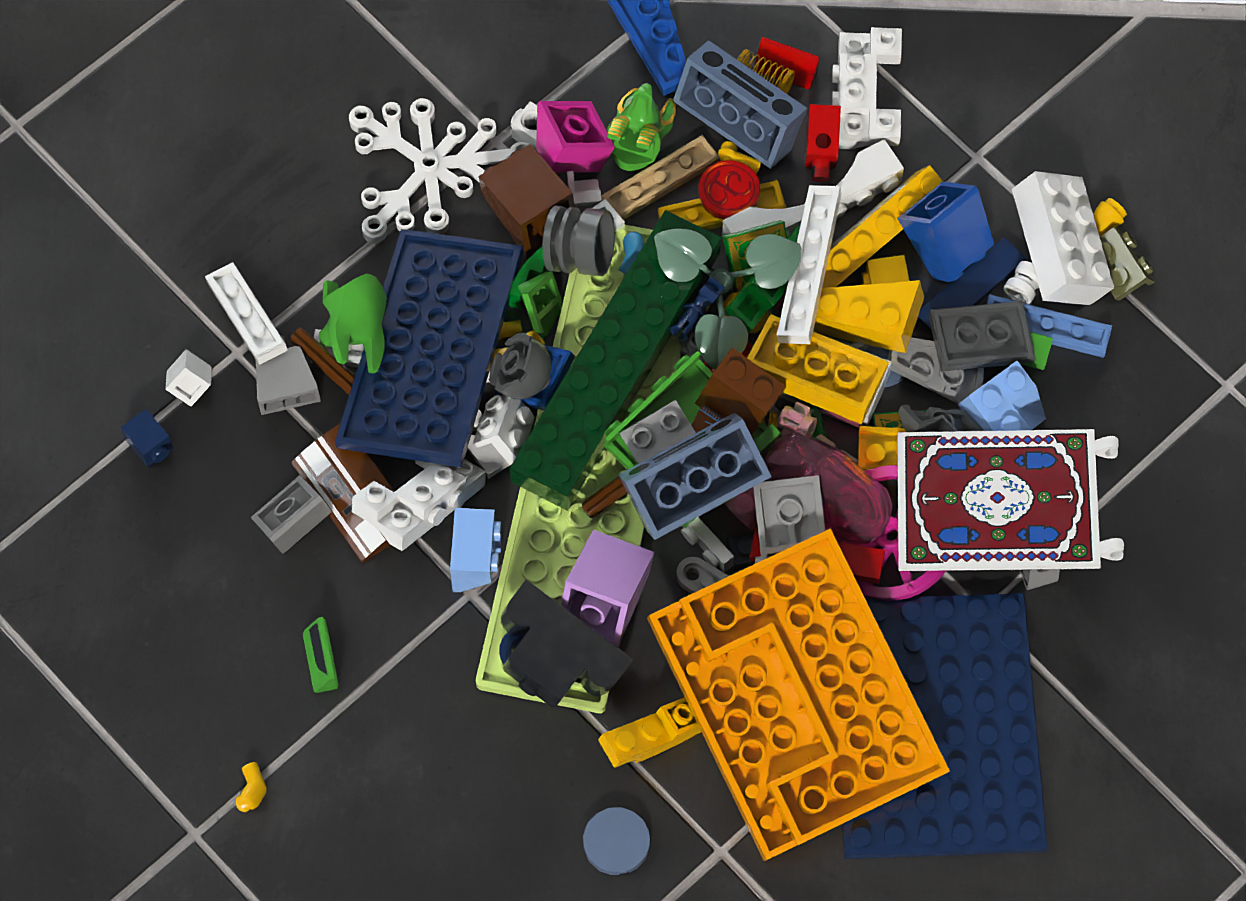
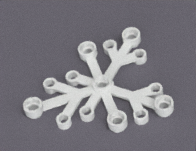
[349,98,529,243]

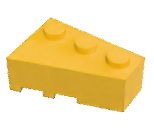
[814,280,924,353]

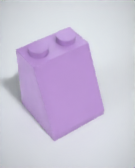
[561,529,654,648]

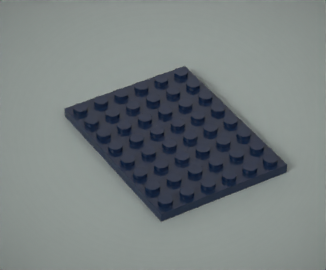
[842,593,1047,859]

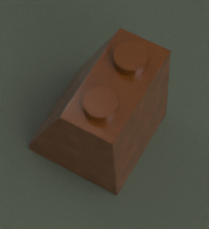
[478,144,575,260]
[695,348,786,436]

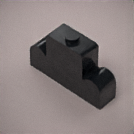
[501,580,633,707]

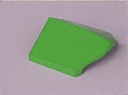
[518,271,563,339]

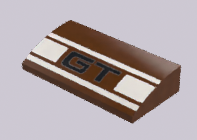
[291,423,395,564]

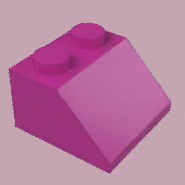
[536,101,615,173]

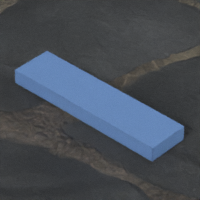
[987,294,1112,358]

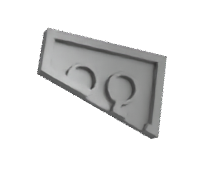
[888,337,984,404]

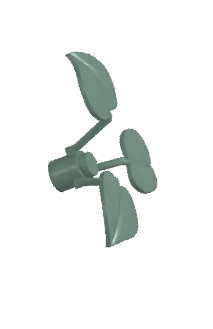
[654,229,802,370]

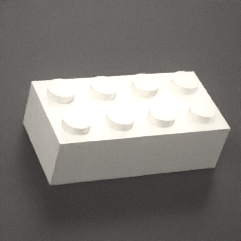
[1012,171,1114,305]

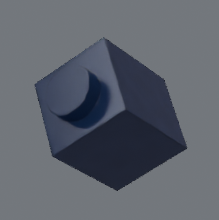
[120,409,173,467]

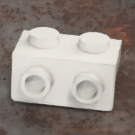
[473,395,535,465]

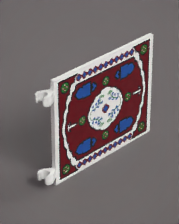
[898,429,1124,571]

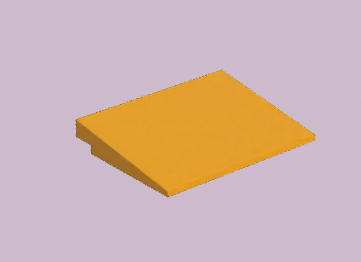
[647,528,950,861]

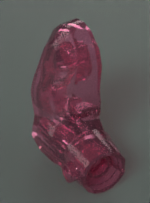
[724,431,892,545]

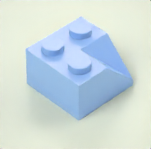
[958,361,1046,431]
[450,508,502,592]

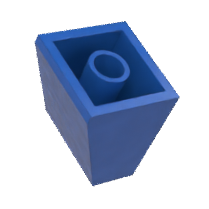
[897,181,994,282]

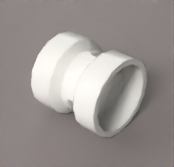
[1003,261,1039,304]

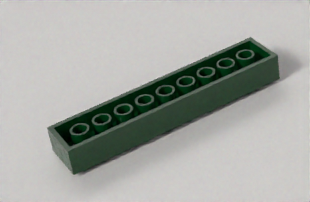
[510,210,721,511]

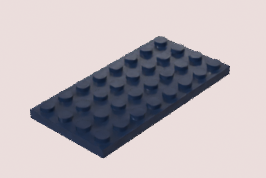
[335,229,523,467]

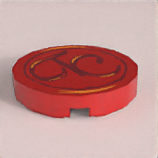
[698,160,760,220]

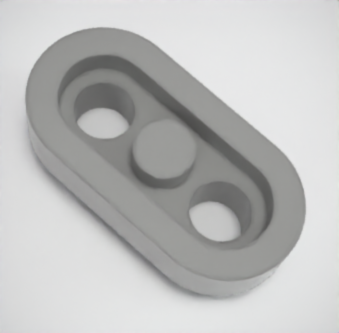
[676,557,728,594]

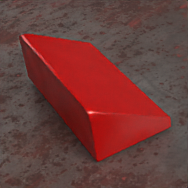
[754,37,820,89]

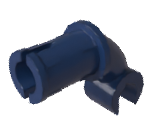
[670,276,725,341]

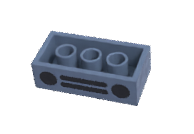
[673,40,807,169]
[618,413,772,540]

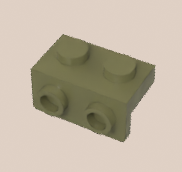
[1100,227,1155,301]

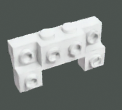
[831,27,902,150]
[352,459,486,551]

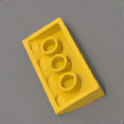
[747,314,889,425]

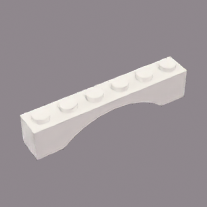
[722,139,904,237]

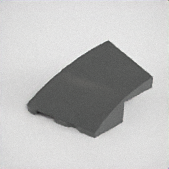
[898,405,984,432]

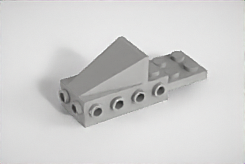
[753,475,825,564]

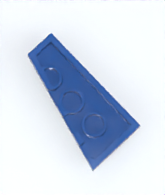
[607,0,686,96]

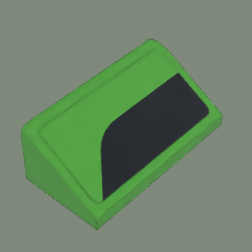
[303,617,339,693]

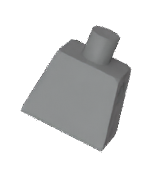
[256,335,321,415]

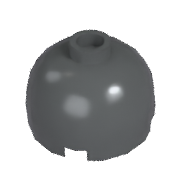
[489,333,552,399]

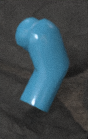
[618,231,644,274]

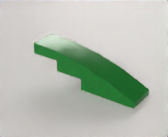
[725,224,801,333]

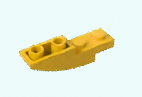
[598,697,701,768]

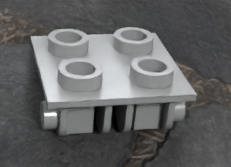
[619,400,696,464]

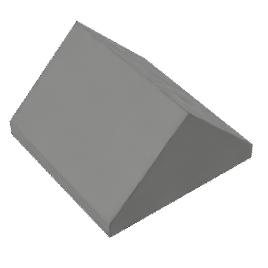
[251,475,332,554]

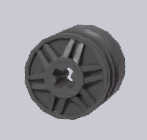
[543,205,615,277]

